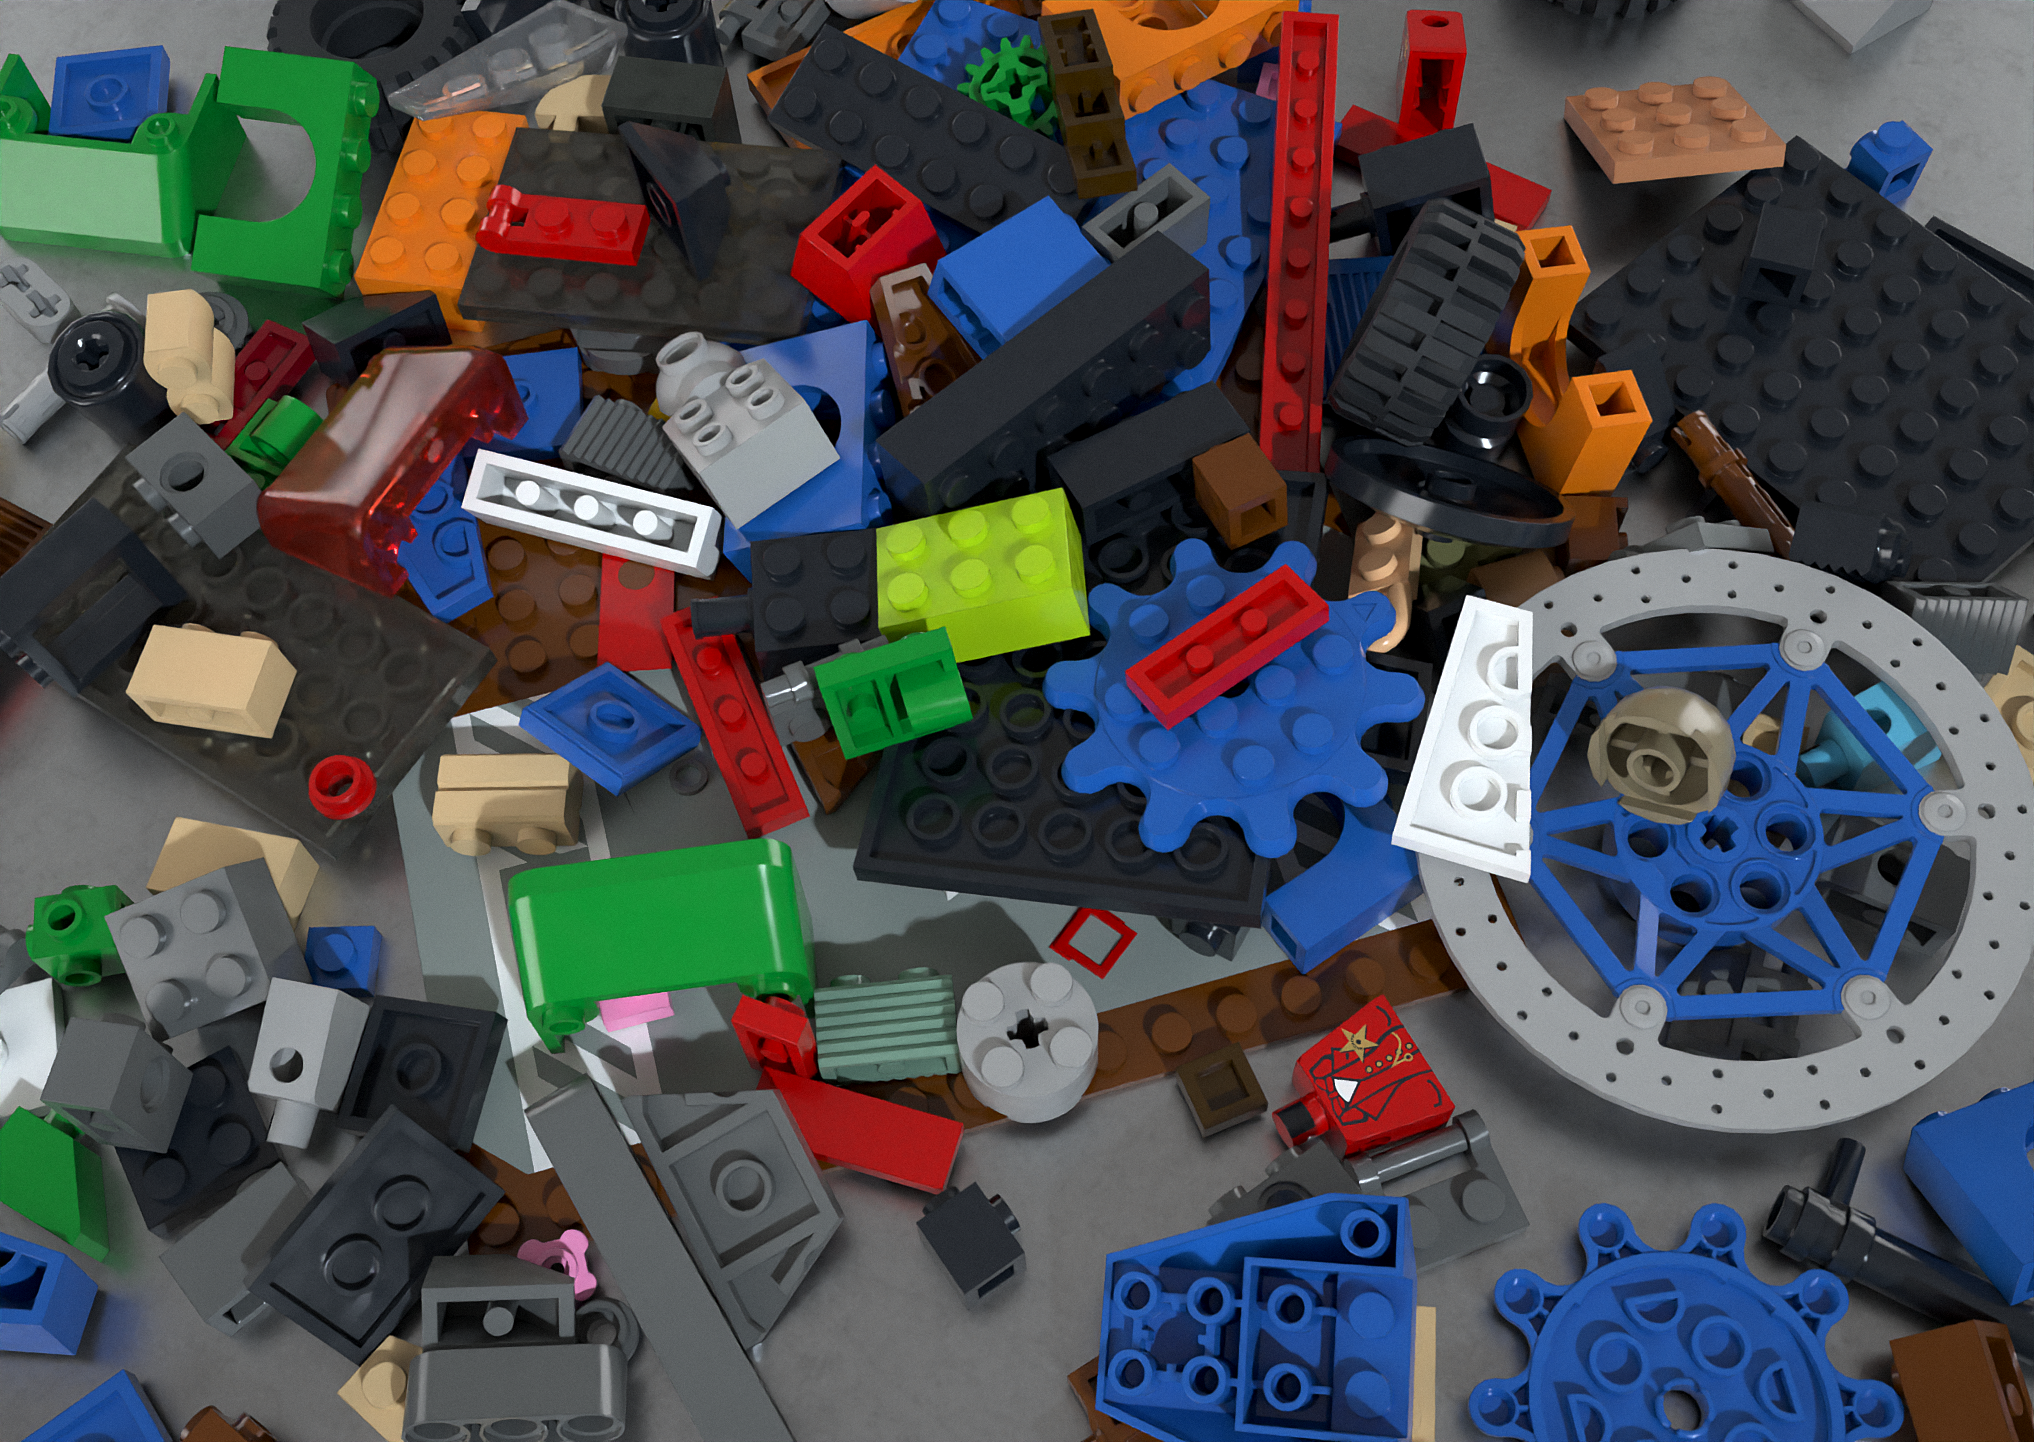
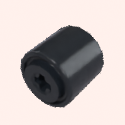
[614,0,724,67]
[47,310,177,447]

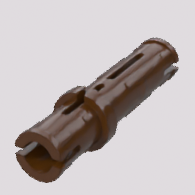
[1670,410,1795,561]

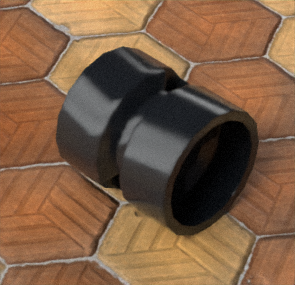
[1435,354,1533,461]

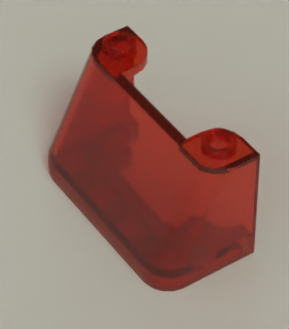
[257,345,529,599]

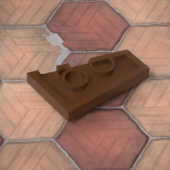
[870,263,982,418]

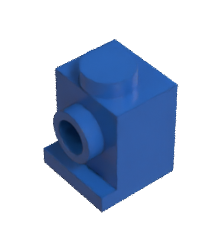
[1844,120,1933,204]

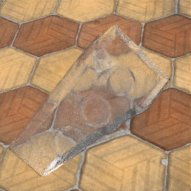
[387,0,628,121]

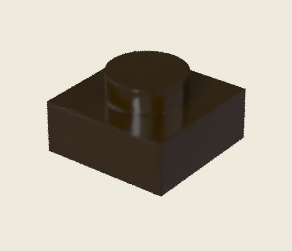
[1175,1042,1269,1138]

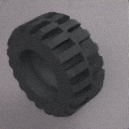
[266,0,490,155]
[1326,198,1526,447]

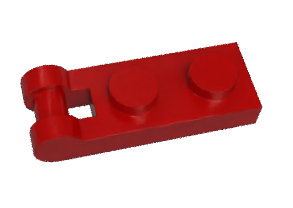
[475,185,651,266]

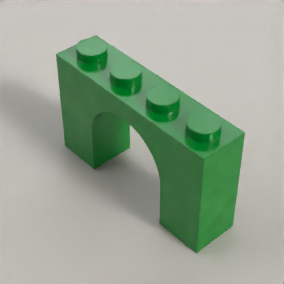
[191,46,380,300]

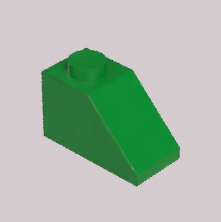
[0,1106,110,1263]

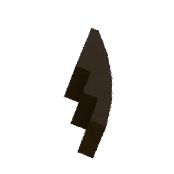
[1037,9,1138,200]

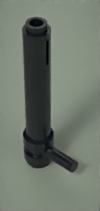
[1763,1138,2034,1367]

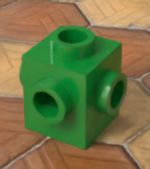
[25,884,135,987]

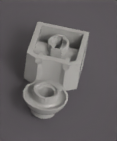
[656,331,840,529]

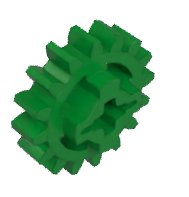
[957,35,1060,143]

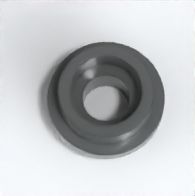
[575,1297,640,1360]

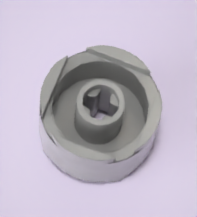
[956,962,1098,1123]

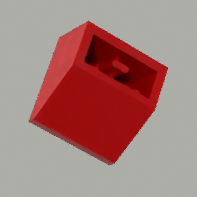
[790,165,947,341]

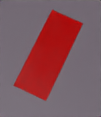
[597,553,675,672]

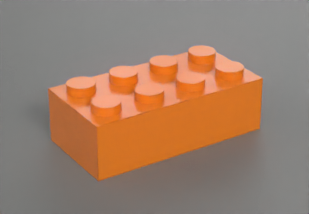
[354,104,540,333]

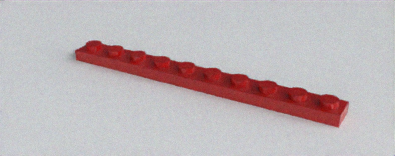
[1258,11,1339,473]

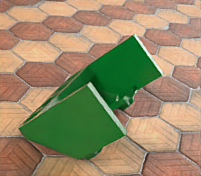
[0,53,247,258]
[508,839,819,1054]

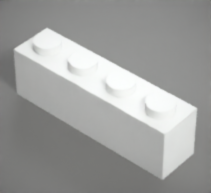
[461,449,725,581]

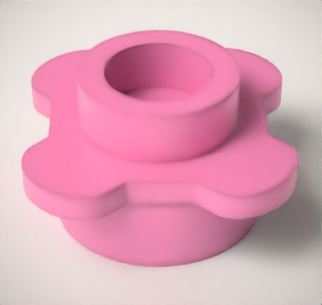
[517,1229,597,1301]

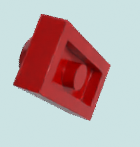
[731,995,821,1081]

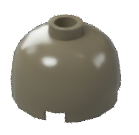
[1587,686,1736,825]

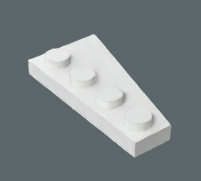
[1391,595,1533,883]

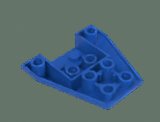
[1095,1193,1417,1442]

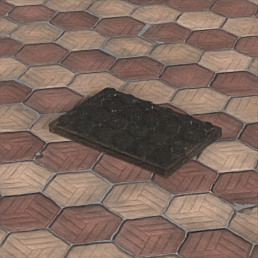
[457,127,846,345]

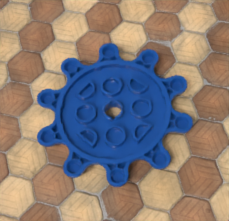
[1042,538,1425,858]
[1468,1203,1904,1442]

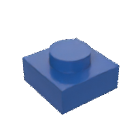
[304,926,382,998]

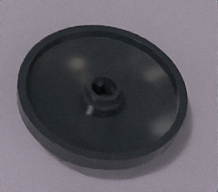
[1324,435,1576,548]

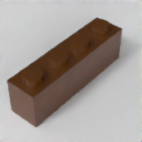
[1889,1319,2034,1442]

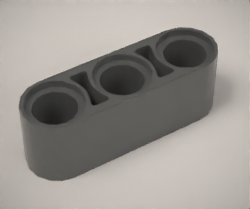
[401,1344,628,1442]

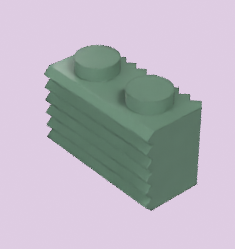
[814,967,962,1086]

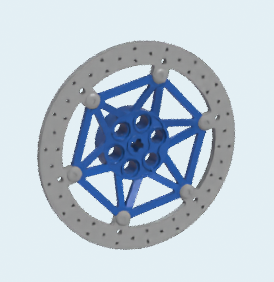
[1415,549,2034,1133]

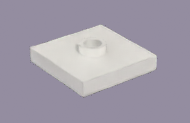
[0,978,65,1128]

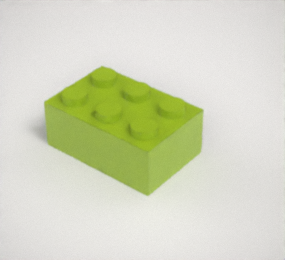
[876,487,1090,663]

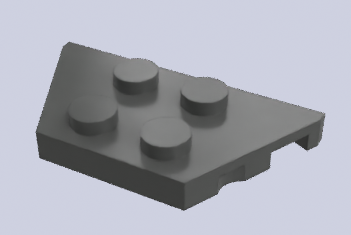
[621,1089,845,1350]

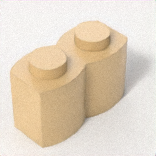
[143,289,235,424]

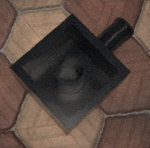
[1329,123,1495,256]
[690,528,882,681]

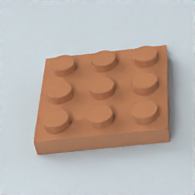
[1564,76,1786,184]

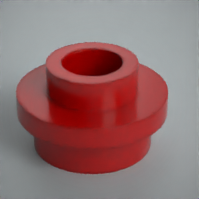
[309,755,377,820]

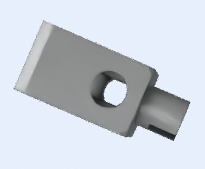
[248,977,372,1150]

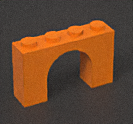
[1041,0,1300,120]
[1485,225,1653,497]

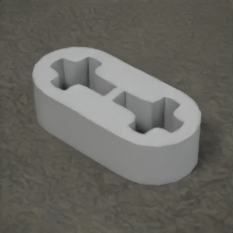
[0,256,82,344]

